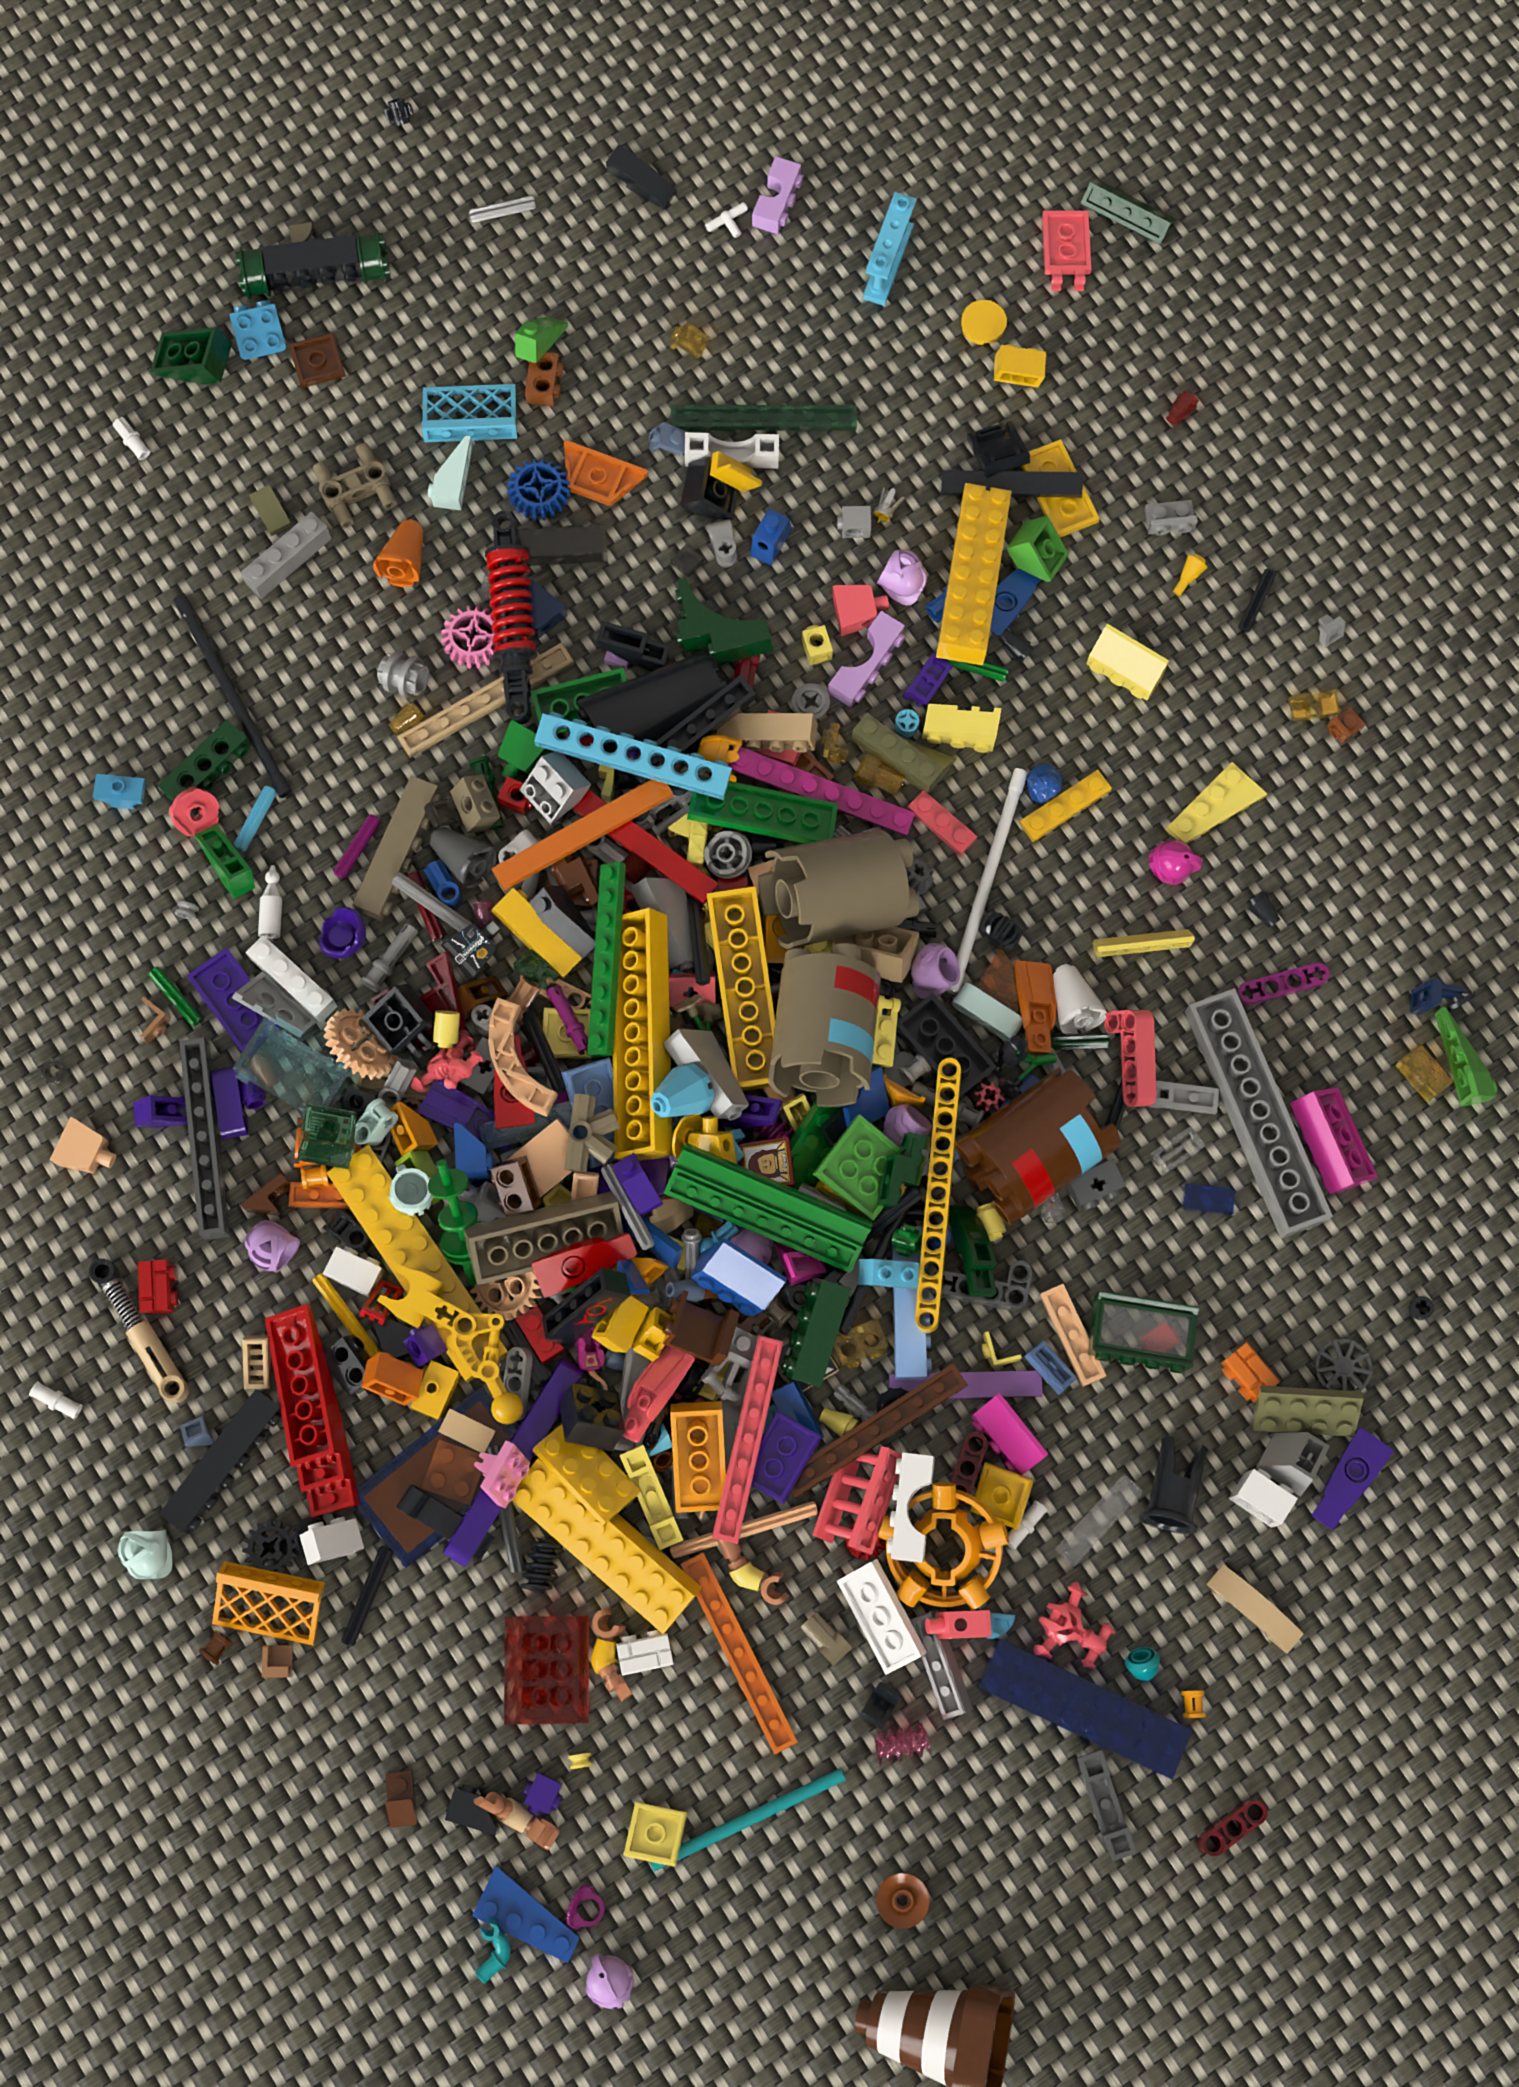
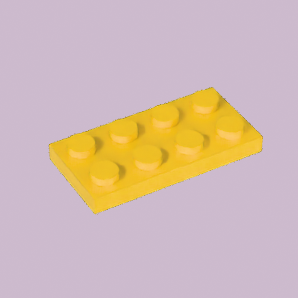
[1021,439,1100,538]
[532,1424,641,1526]

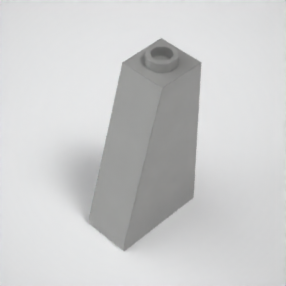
[631,878,694,972]
[663,1029,749,1120]

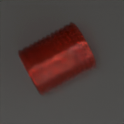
[623,853,652,884]

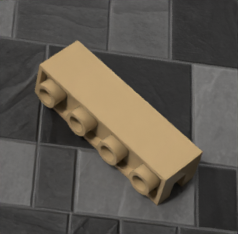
[717,713,818,753]

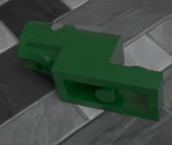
[877,1132,930,1207]

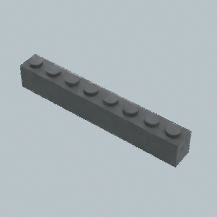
[179,1037,230,1241]

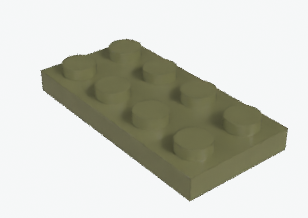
[1252,1386,1364,1437]

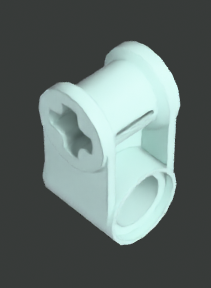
[351,1098,398,1146]

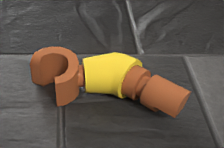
[716,1539,789,1605]

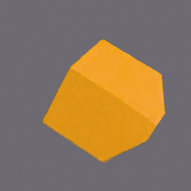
[883,1073,926,1110]

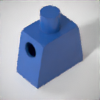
[750,509,792,566]

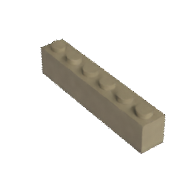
[352,776,441,922]

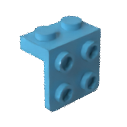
[229,299,286,360]

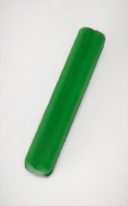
[943,659,1008,682]
[148,967,202,1027]

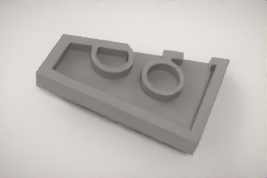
[232,971,317,1038]

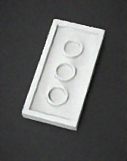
[837,1559,927,1675]

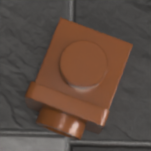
[1327,707,1366,744]

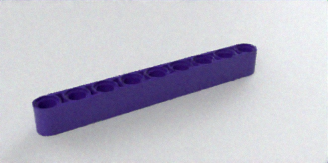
[442,1358,584,1567]

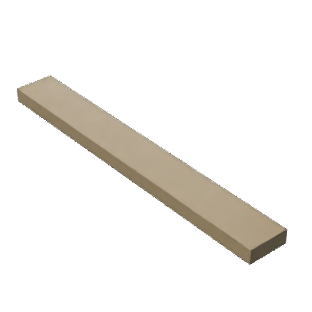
[397,642,574,758]

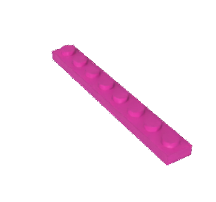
[728,747,915,836]

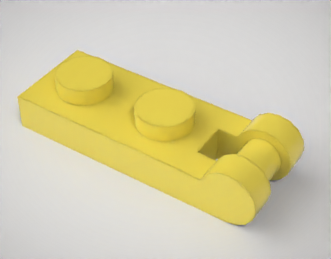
[872,995,901,1068]

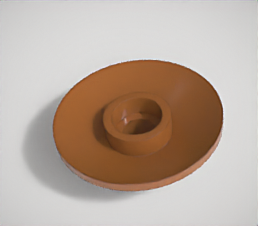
[876,1873,929,1929]

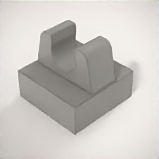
[1318,614,1346,648]

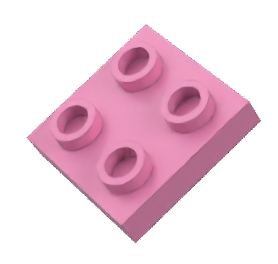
[474,1441,530,1509]

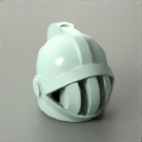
[388,1164,433,1216]
[117,1530,172,1579]

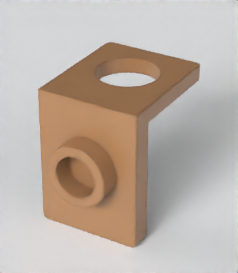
[140,996,171,1045]

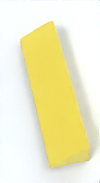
[1093,929,1195,958]

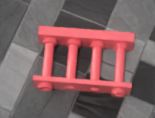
[812,1446,902,1555]

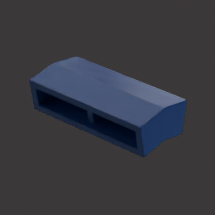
[771,1380,824,1440]

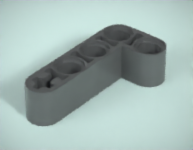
[930,1261,1032,1311]

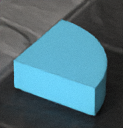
[986,1612,1015,1639]

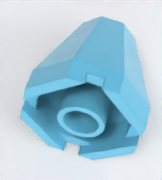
[650,1063,715,1117]

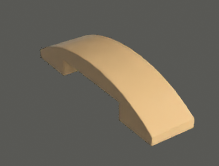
[1206,1565,1303,1654]

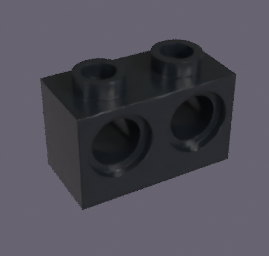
[324,1334,370,1396]

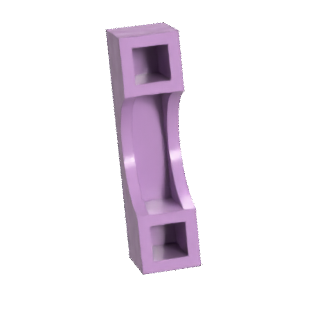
[828,611,906,708]

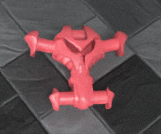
[411,1030,483,1092]
[1033,1582,1115,1670]

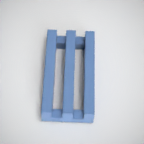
[1025,1340,1077,1395]

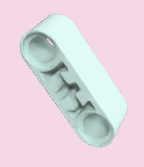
[951,983,1023,1042]

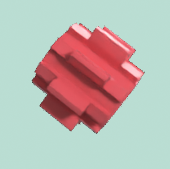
[974,1081,1005,1114]

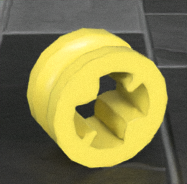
[568,1752,593,1769]

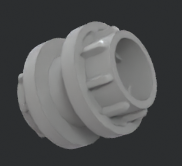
[377,651,429,698]

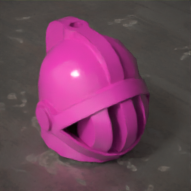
[1148,840,1203,885]

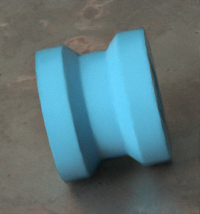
[895,709,920,738]

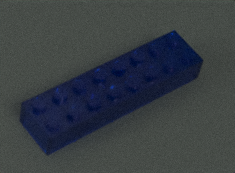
[976,1639,1193,1780]

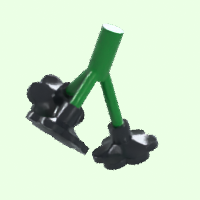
[995,1036,1057,1100]

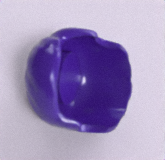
[319,907,366,959]

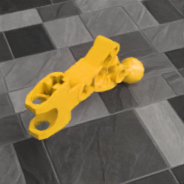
[377,1264,524,1425]

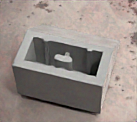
[520,752,591,824]
[1256,1432,1330,1497]

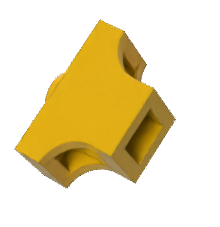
[633,1306,671,1362]

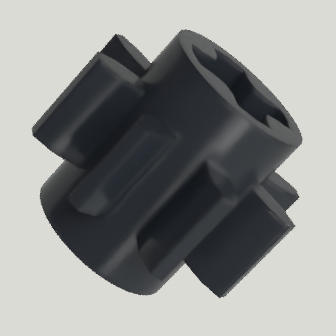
[384,98,414,126]

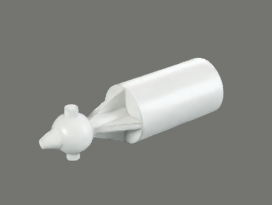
[258,865,282,939]

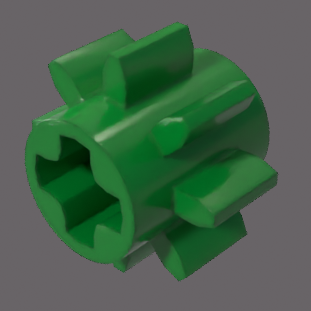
[892,1224,922,1258]

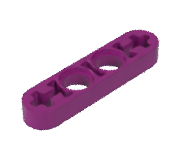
[1237,963,1330,1006]

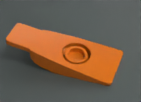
[1014,960,1057,1054]

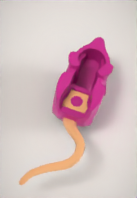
[574,1327,608,1390]

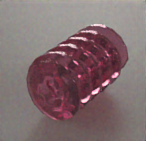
[874,1723,931,1766]

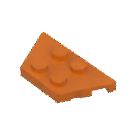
[564,440,648,507]

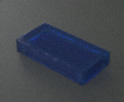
[1182,1184,1235,1215]

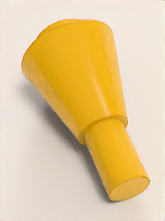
[1173,554,1208,596]

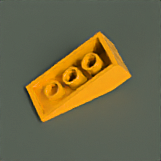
[670,1401,726,1513]

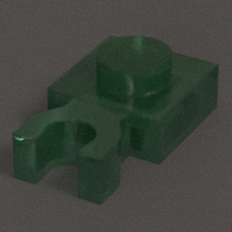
[513,949,558,990]

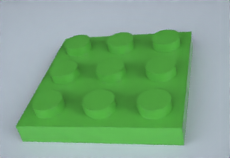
[813,1114,900,1221]

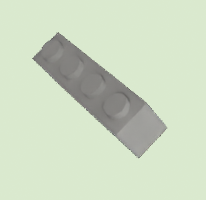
[241,511,331,599]

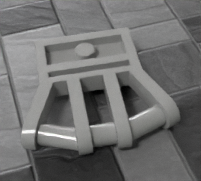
[701,1327,757,1407]

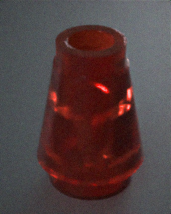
[1166,390,1199,426]

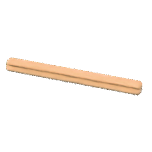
[670,1501,818,1559]

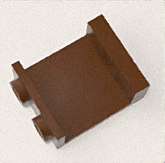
[662,1290,740,1367]

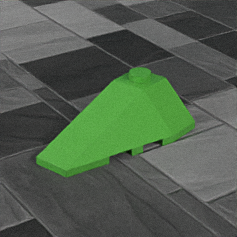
[1435,1007,1497,1107]

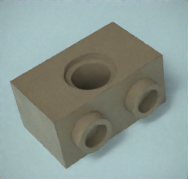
[450,775,501,833]

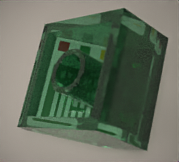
[297,1103,357,1169]

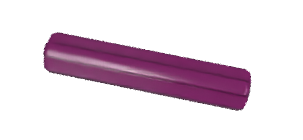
[333,814,381,879]

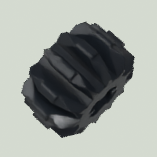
[980,911,1023,951]

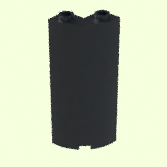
[577,651,727,753]

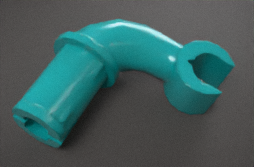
[475,1917,511,1984]

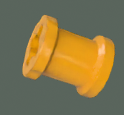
[300,1163,329,1189]
[1181,1690,1206,1718]

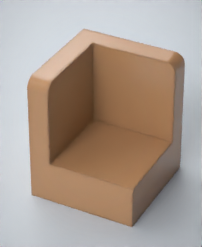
[262,1645,293,1678]

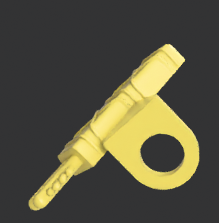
[668,814,708,867]

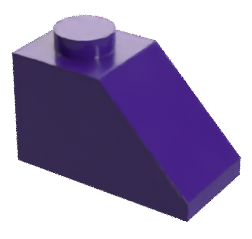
[133,1095,188,1128]
[612,1153,663,1217]

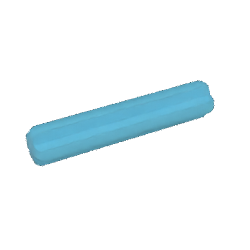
[233,786,277,852]

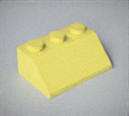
[1087,624,1169,700]

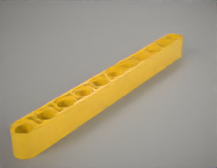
[915,1058,961,1333]

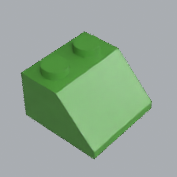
[1006,516,1069,582]

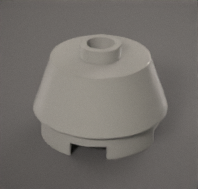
[705,831,752,879]

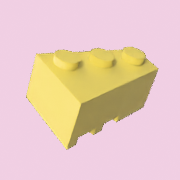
[922,704,1002,753]

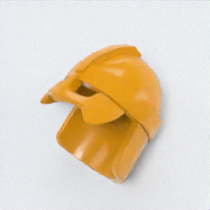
[697,734,742,782]

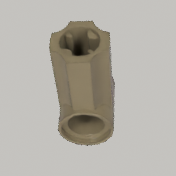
[800,1612,852,1666]

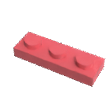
[907,790,977,856]

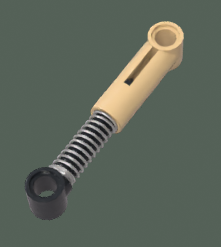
[89,1258,189,1403]

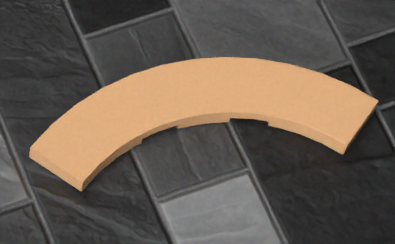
[488,997,557,1117]

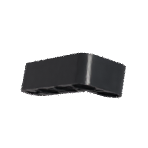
[396,1484,495,1559]

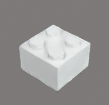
[1228,1469,1298,1528]

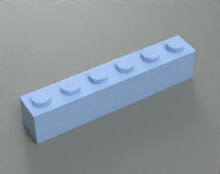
[891,1226,932,1380]

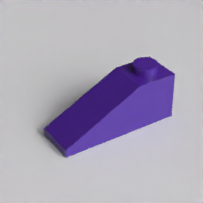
[708,1094,783,1129]

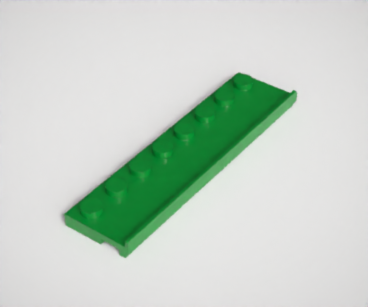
[663,1143,872,1273]

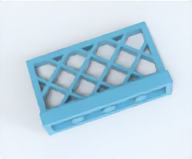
[422,384,517,442]

